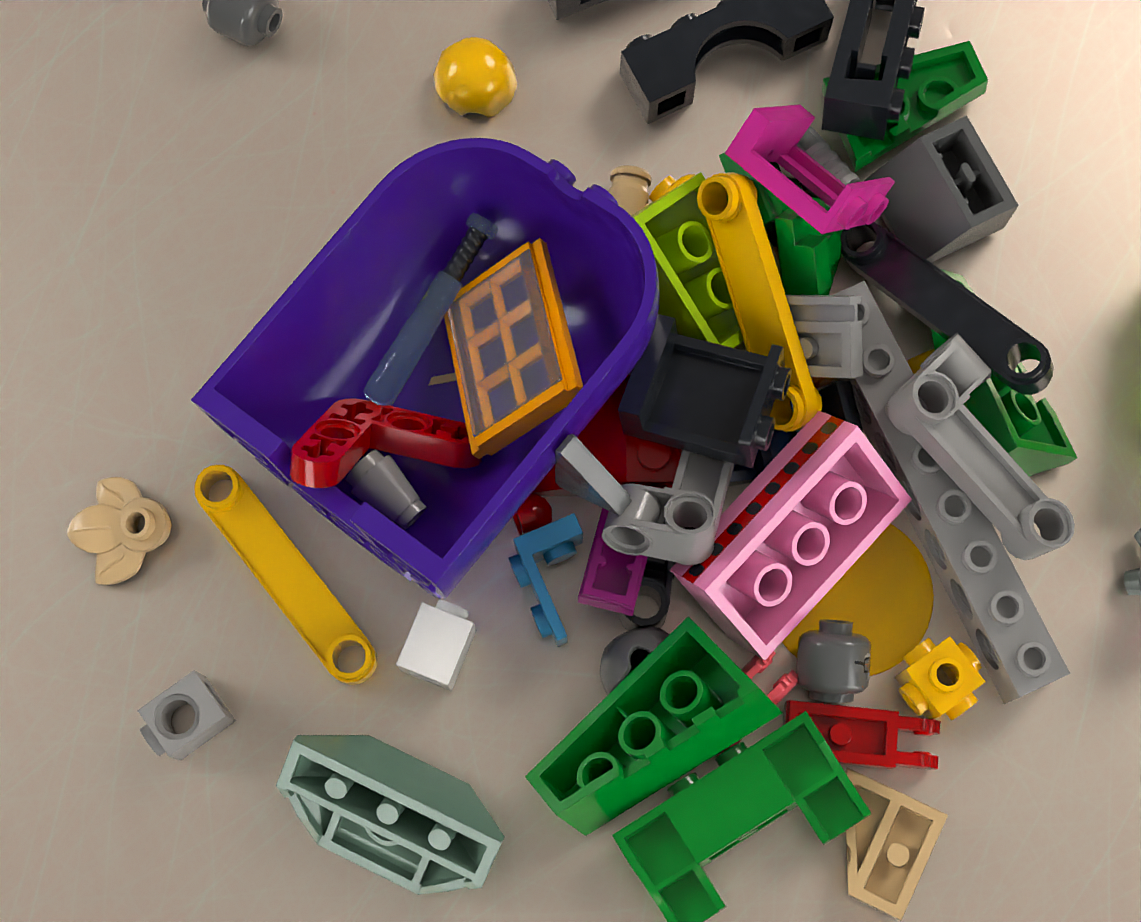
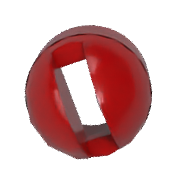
[512,494,552,536]

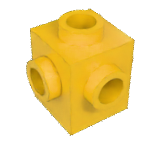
[894,636,986,721]

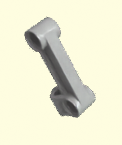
[888,333,1075,560]
[602,450,734,565]

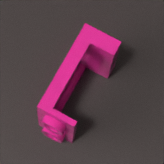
[725,105,895,234]

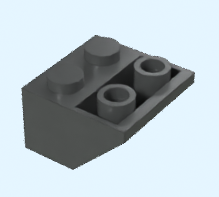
[864,115,1019,263]

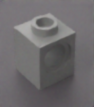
[137,670,236,760]

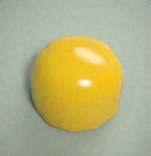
[433,37,517,118]

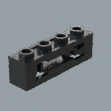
[821,0,925,141]

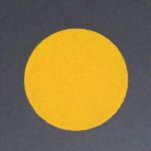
[782,523,934,676]

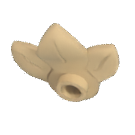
[67,477,171,585]

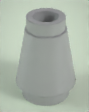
[345,449,427,530]

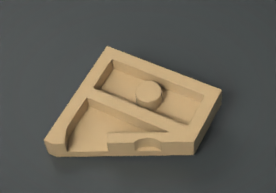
[845,767,948,921]

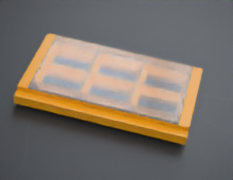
[442,238,583,459]

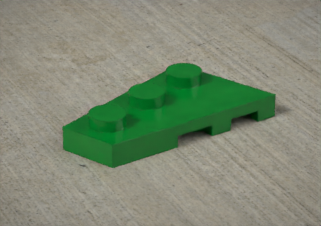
[822,41,988,172]

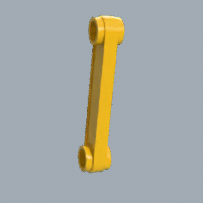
[697,172,822,432]
[194,465,377,685]

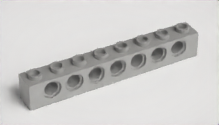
[833,281,1070,704]

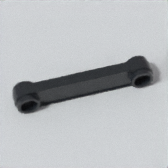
[840,222,1054,395]

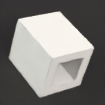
[396,600,477,691]

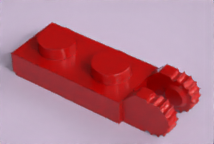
[783,700,941,770]

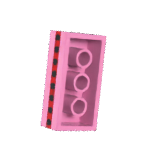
[670,411,912,661]

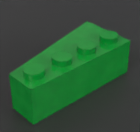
[525,616,783,836]

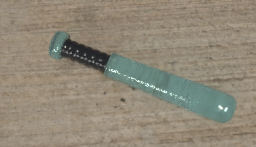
[364,213,499,406]

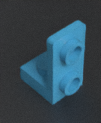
[508,513,583,647]

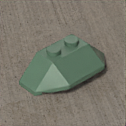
[276,735,505,895]

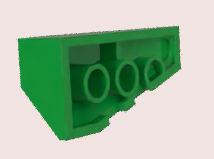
[932,269,1078,476]

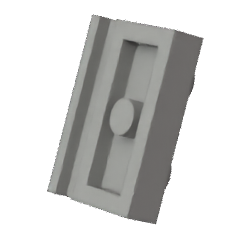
[786,295,863,378]

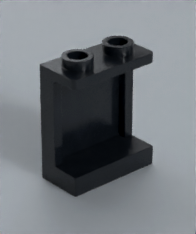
[618,314,792,468]

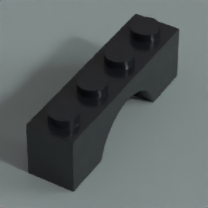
[620,0,834,124]

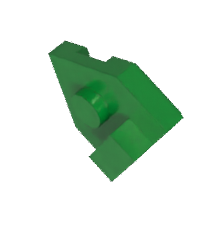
[775,198,843,295]

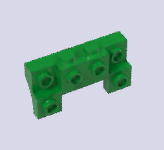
[612,711,871,922]

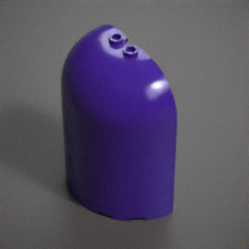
[191,138,660,599]

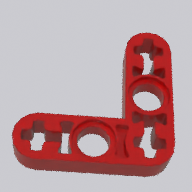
[290,398,482,488]

